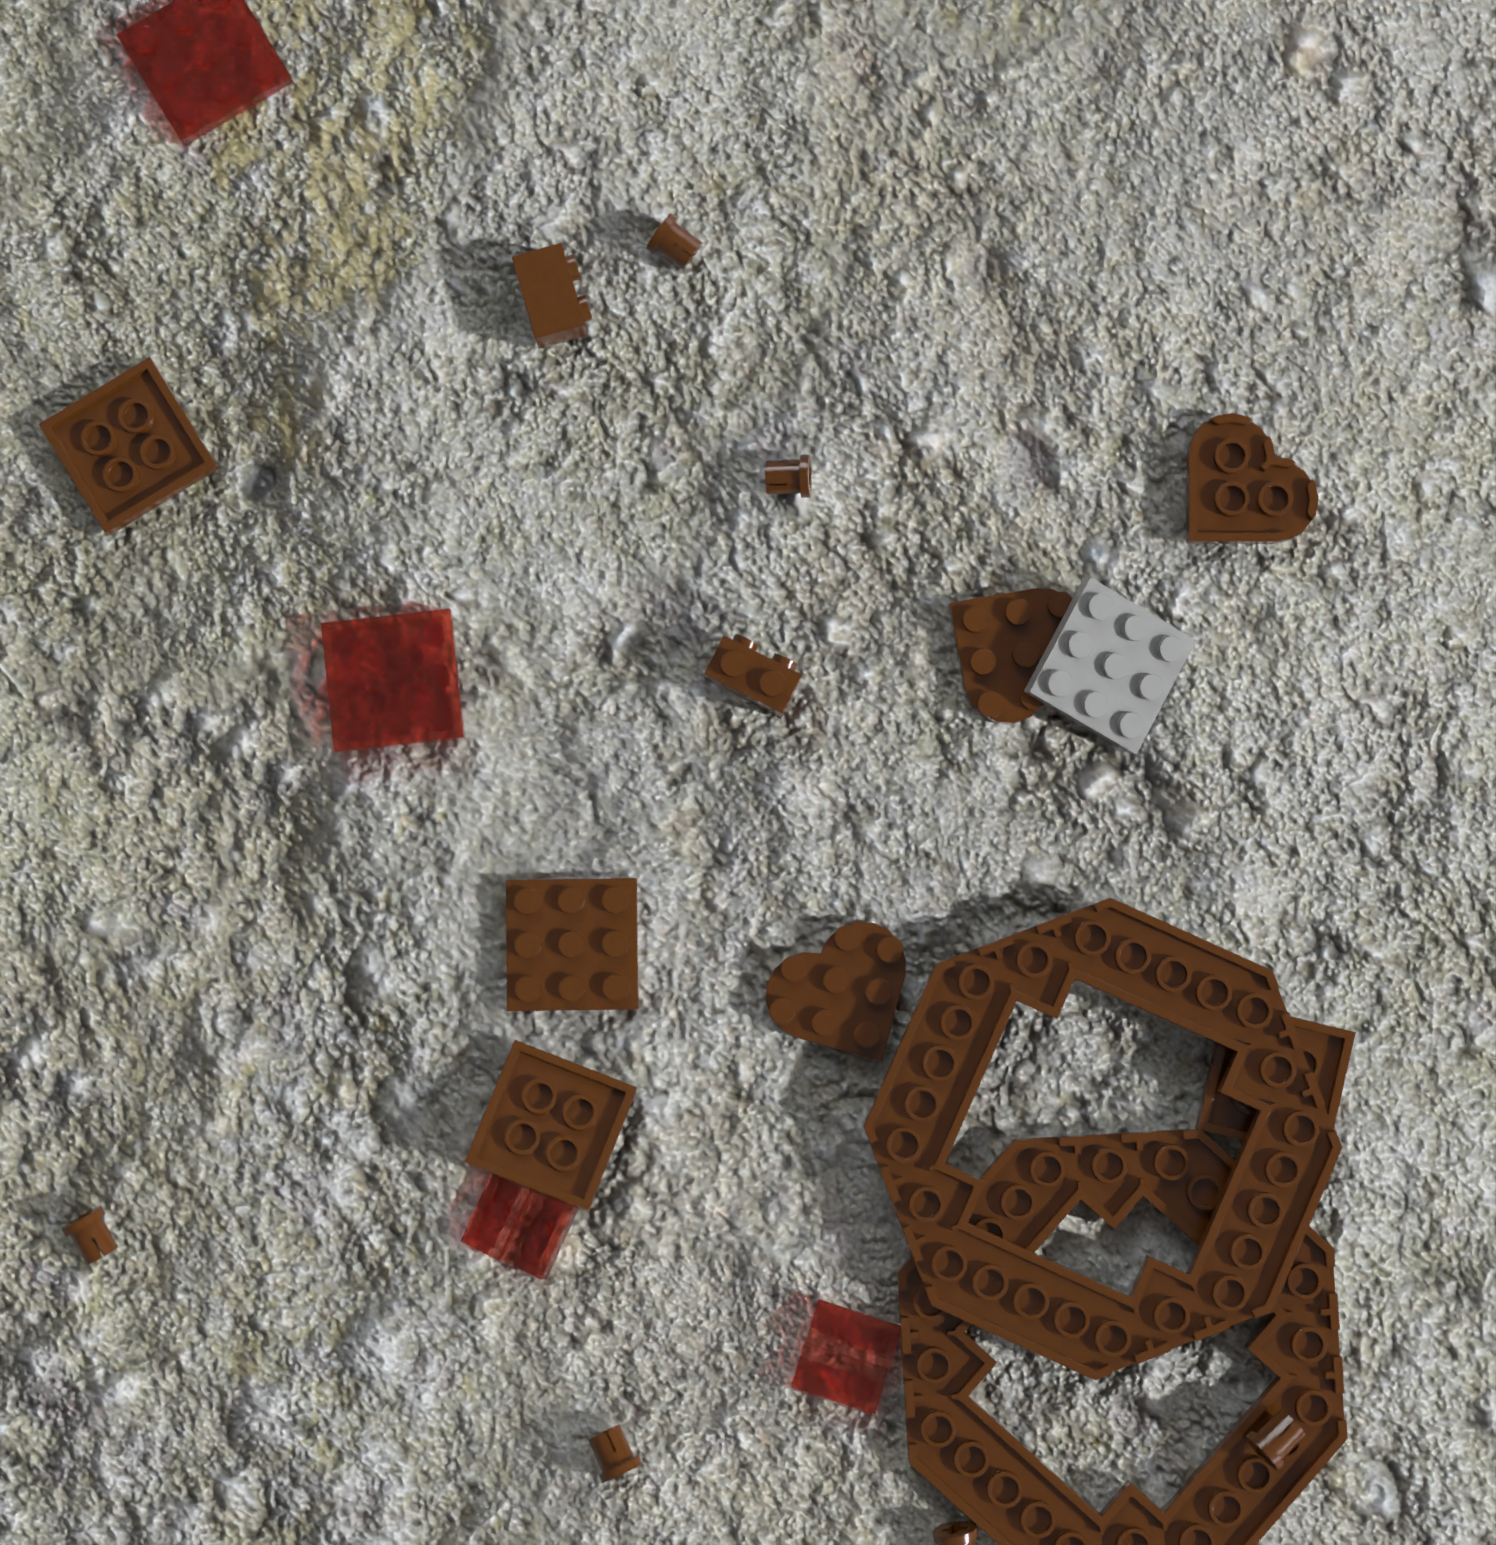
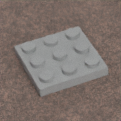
[1024,577,1196,754]

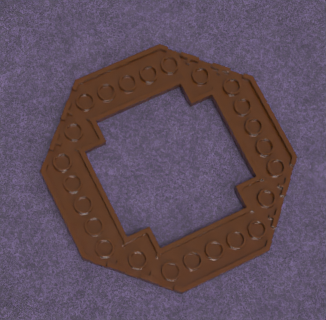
[863,898,1343,1380]
[897,1129,1348,1545]

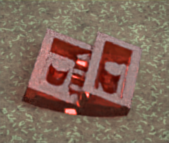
[460,1175,578,1280]
[789,1299,901,1416]

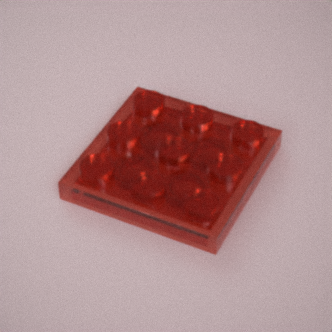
[116,0,294,146]
[321,608,466,753]

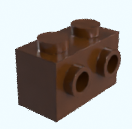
[512,243,593,349]
[704,634,802,718]

